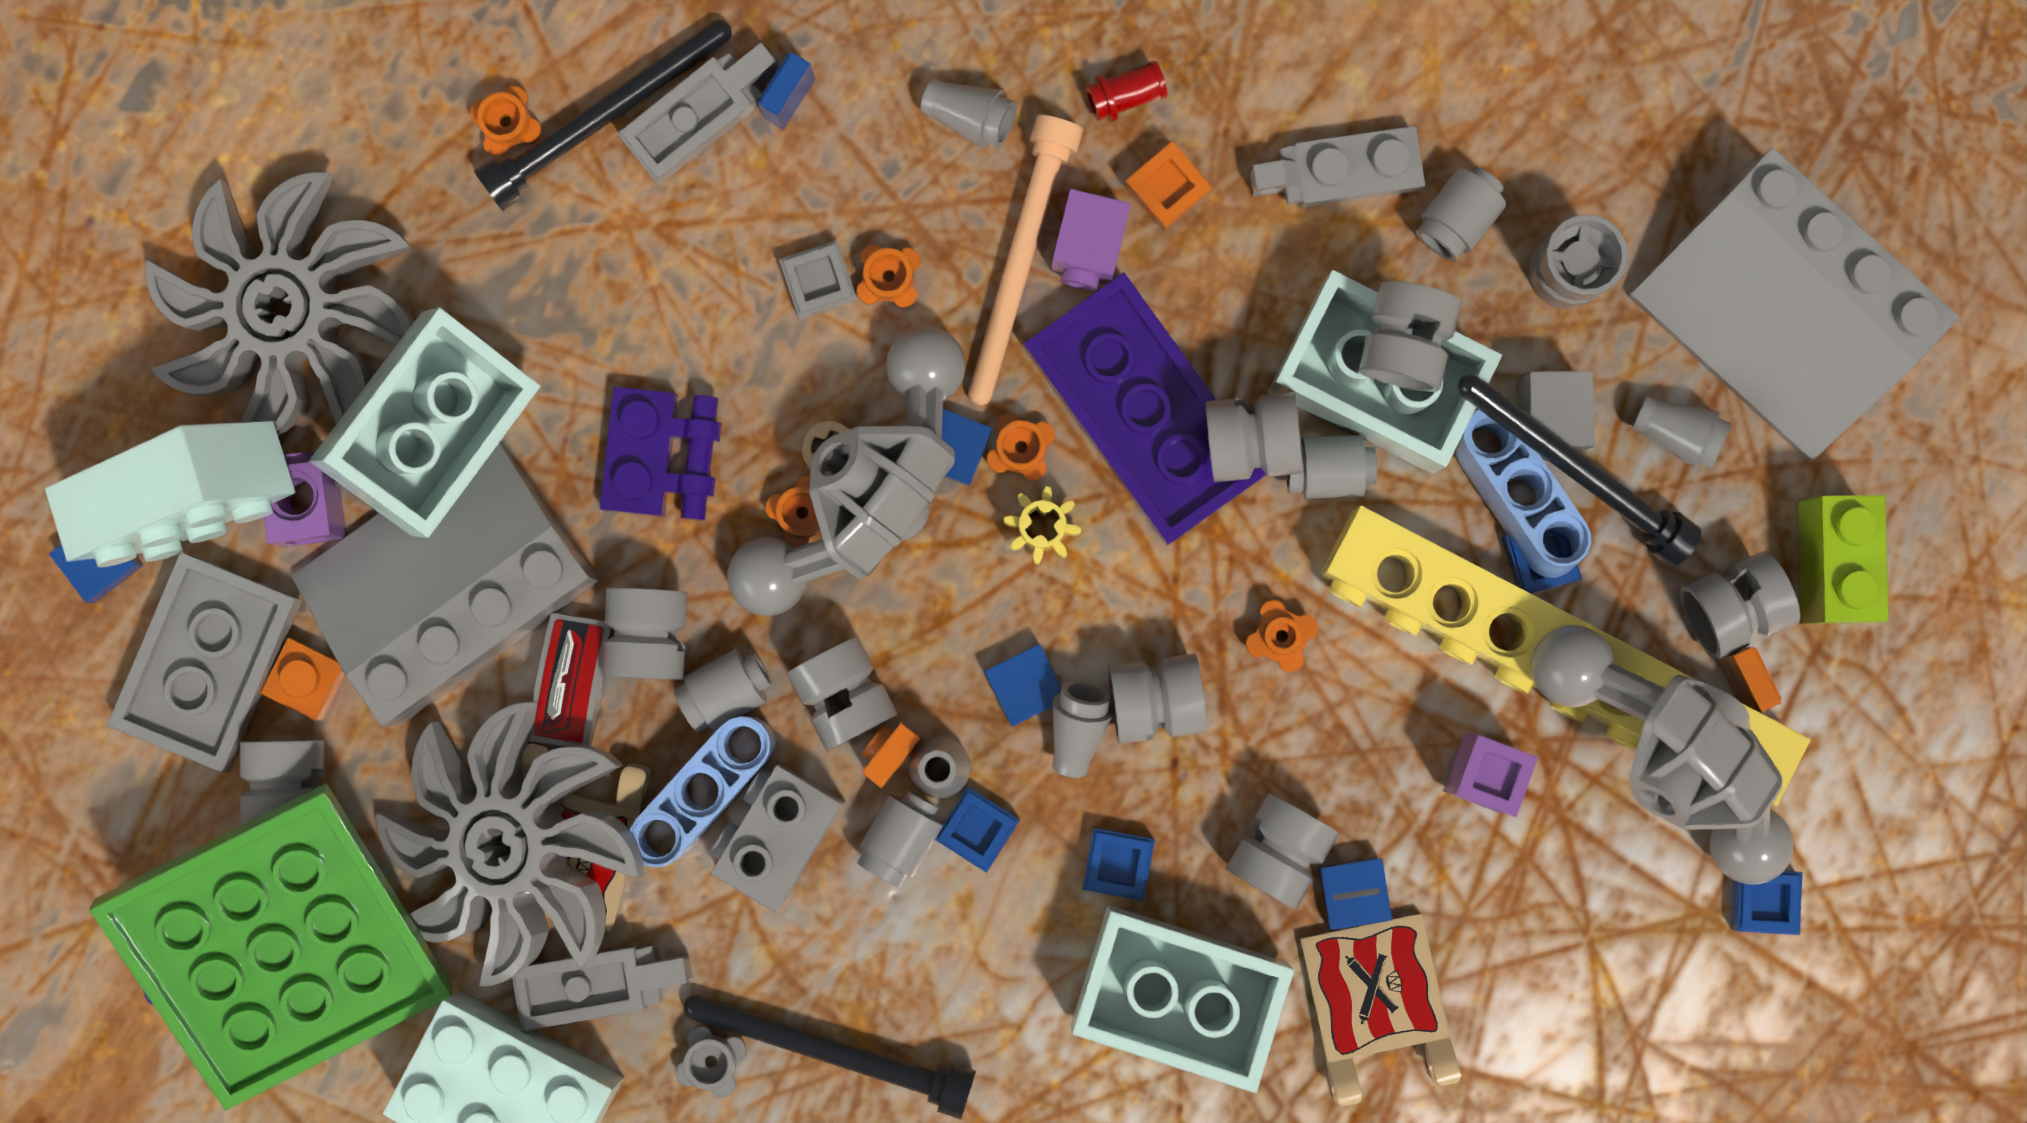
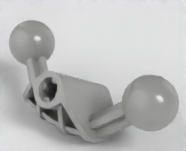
[727,326,966,616]
[1531,625,1794,885]

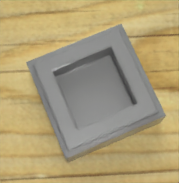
[779,240,858,321]

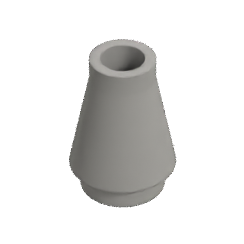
[921,78,1017,149]
[1631,396,1732,469]
[1052,680,1114,778]
[909,736,971,798]

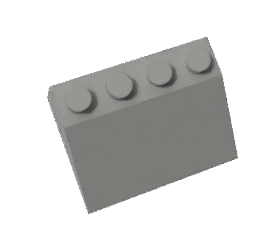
[1628,147,1960,462]
[291,441,601,727]

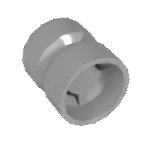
[1528,214,1628,309]
[1358,281,1462,392]
[1206,392,1303,482]
[1680,551,1801,659]
[602,588,688,680]
[786,637,898,752]
[1108,653,1207,744]
[240,740,324,826]
[1225,793,1339,910]

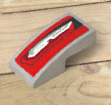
[528,613,614,749]

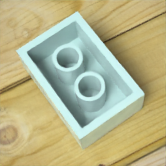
[1268,270,1502,474]
[309,307,541,538]
[45,421,295,567]
[1070,905,1294,1093]
[382,991,624,1123]

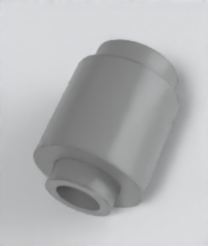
[1416,167,1506,262]
[1286,435,1377,499]
[674,648,772,733]
[857,789,943,888]

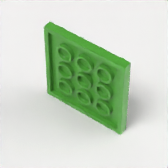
[89,783,453,1111]

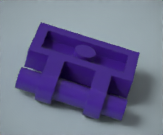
[600,387,722,521]

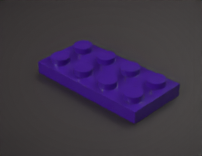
[1023,272,1266,546]

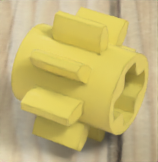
[1004,486,1081,565]

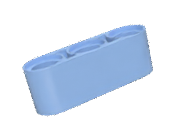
[1455,410,1591,578]
[629,716,777,868]

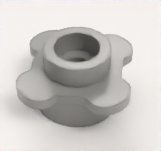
[676,1026,747,1098]

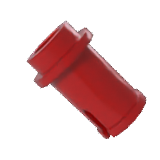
[1085,60,1168,123]

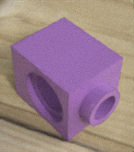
[1051,189,1131,291]
[264,452,347,548]
[1443,733,1538,817]

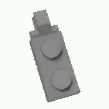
[618,42,779,186]
[1250,126,1425,208]
[512,945,693,1031]

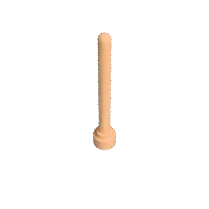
[968,115,1083,406]

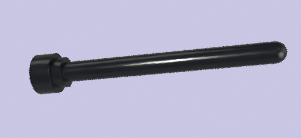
[474,20,732,212]
[1457,373,1701,567]
[683,995,976,1120]

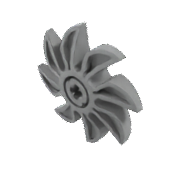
[146,172,414,436]
[376,701,644,986]

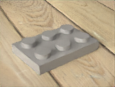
[107,552,302,773]

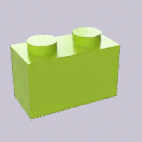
[1798,495,1889,624]

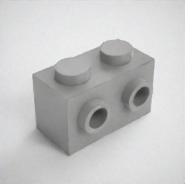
[710,763,846,913]

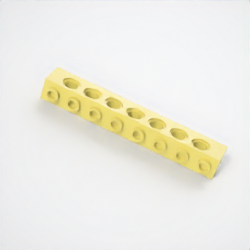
[1319,506,1811,807]

